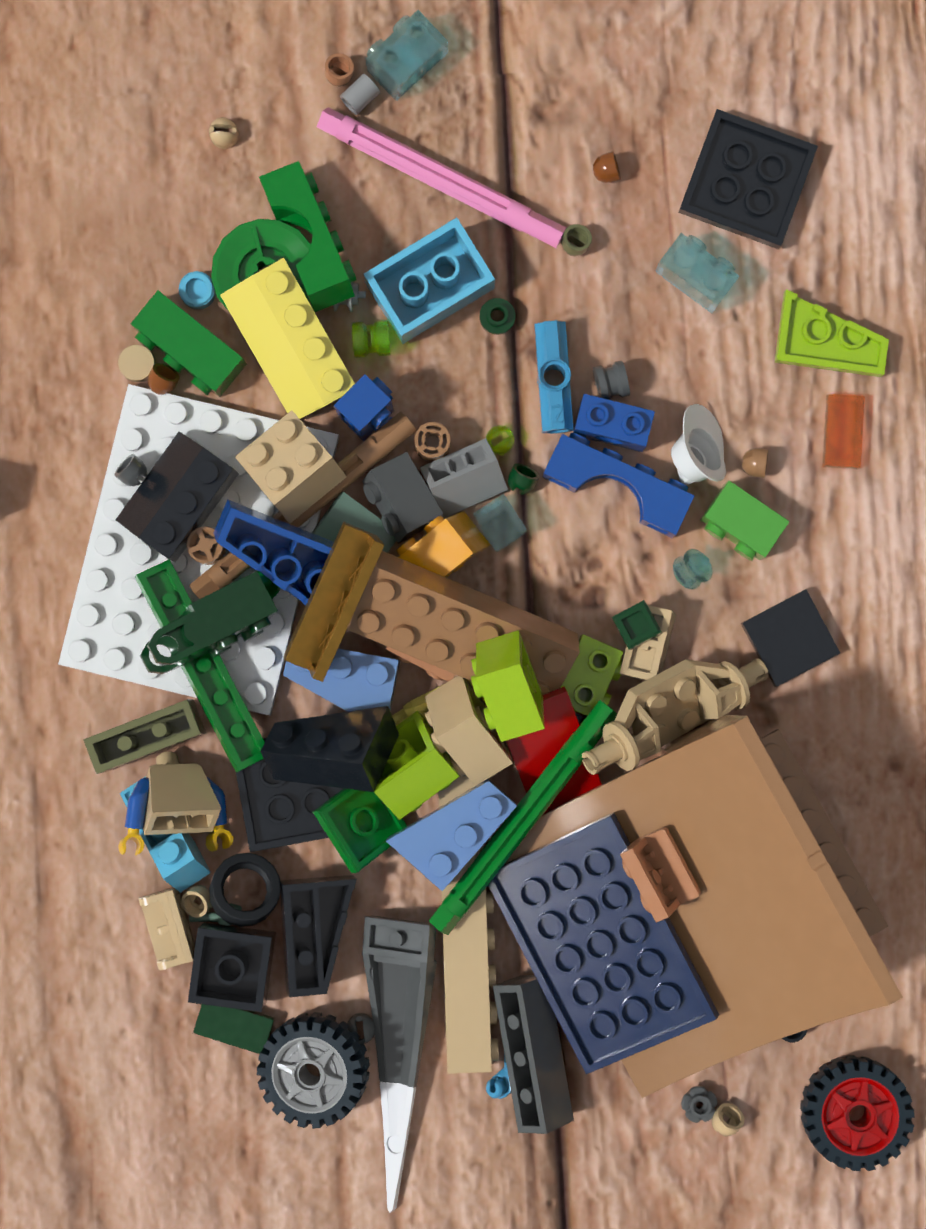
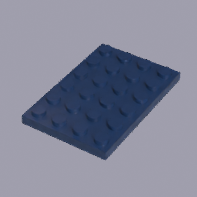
[488,813,719,1074]

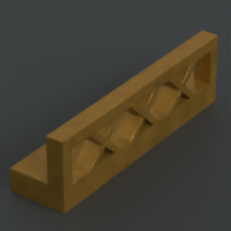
[283,522,384,682]

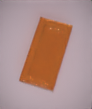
[822,394,865,469]

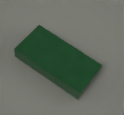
[193,1004,275,1054]

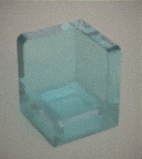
[473,494,528,552]

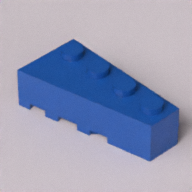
[213,499,334,606]

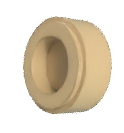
[118,345,156,383]

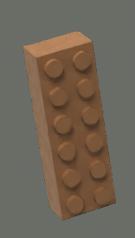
[347,551,580,695]

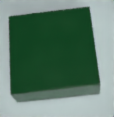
[612,600,662,650]

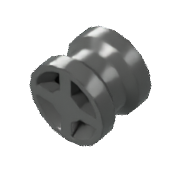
[593,360,630,400]

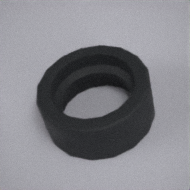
[209,853,281,927]

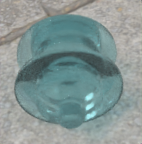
[673,549,712,590]

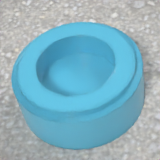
[179,271,216,310]

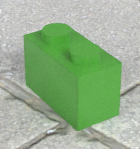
[700,481,790,561]

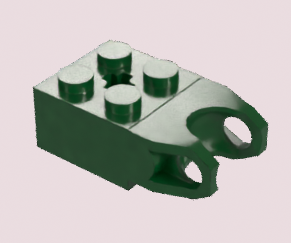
[140,571,278,674]

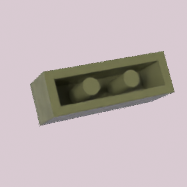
[83,699,206,774]

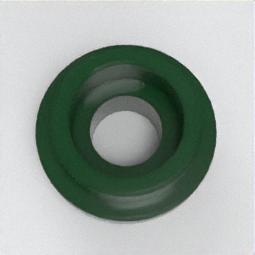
[479,298,515,335]

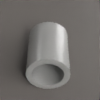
[340,74,380,115]

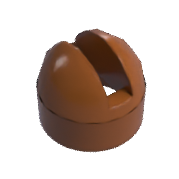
[593,151,621,183]
[148,363,180,395]

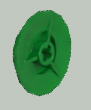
[211,219,311,311]

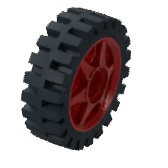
[800,1055,915,1171]

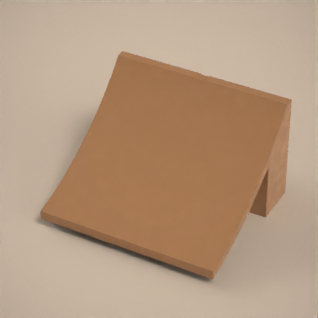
[510,715,903,1098]

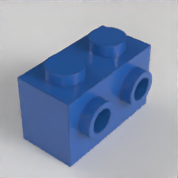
[334,374,394,442]

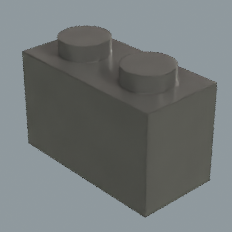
[362,452,444,543]

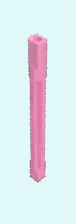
[317,107,566,248]

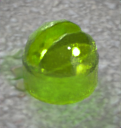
[486,425,514,455]

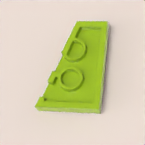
[774,289,889,377]

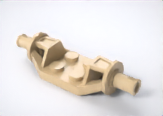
[582,659,768,775]

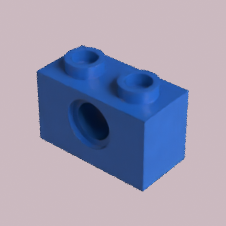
[573,394,655,452]

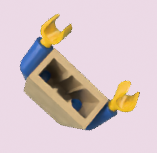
[118,751,233,856]

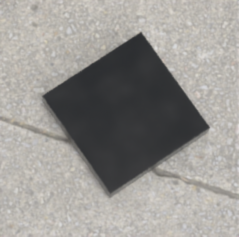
[741,589,840,687]

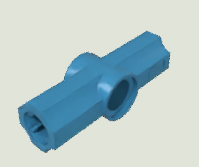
[534,320,574,434]

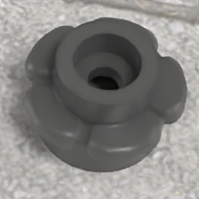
[681,1086,718,1123]

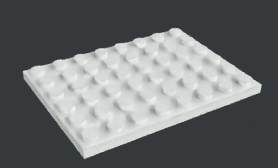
[58,384,339,716]

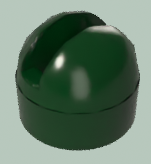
[508,463,540,495]

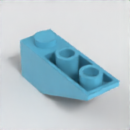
[120,776,211,893]

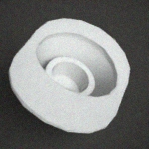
[671,404,726,485]

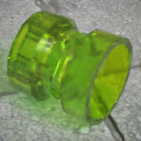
[352,320,391,358]

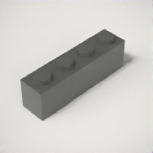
[493,975,574,1134]

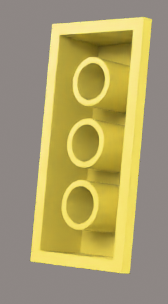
[220,258,355,419]

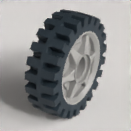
[257,1012,370,1129]

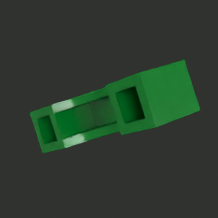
[259,161,357,312]

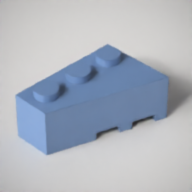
[283,639,400,712]
[386,779,517,891]

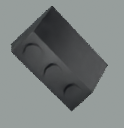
[116,431,239,563]

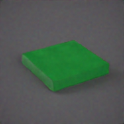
[313,788,407,873]

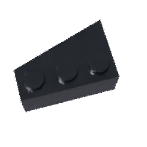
[260,706,399,792]
[280,875,357,997]

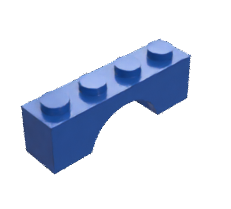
[542,433,695,538]

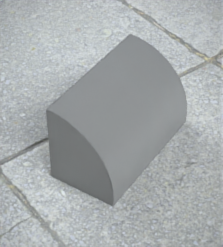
[420,438,508,518]

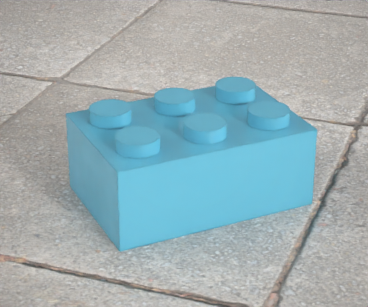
[363,217,495,344]

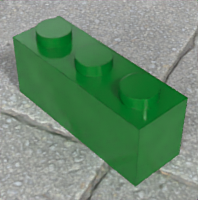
[130,290,247,397]

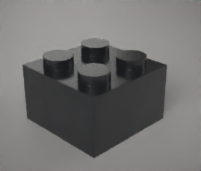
[188,922,276,1012]

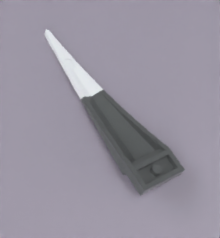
[362,916,437,1213]

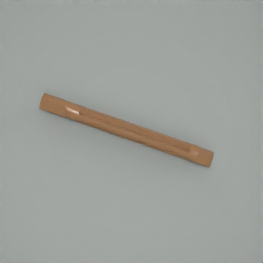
[189,411,417,599]

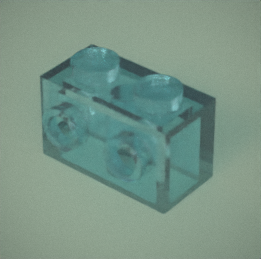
[365,10,448,101]
[655,233,739,314]

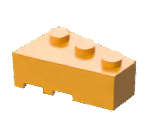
[396,511,490,578]

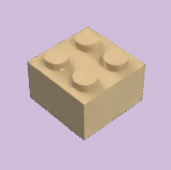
[235,410,347,523]
[425,676,513,786]

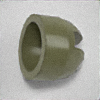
[562,224,592,257]

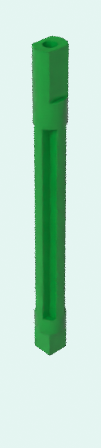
[429,700,618,935]

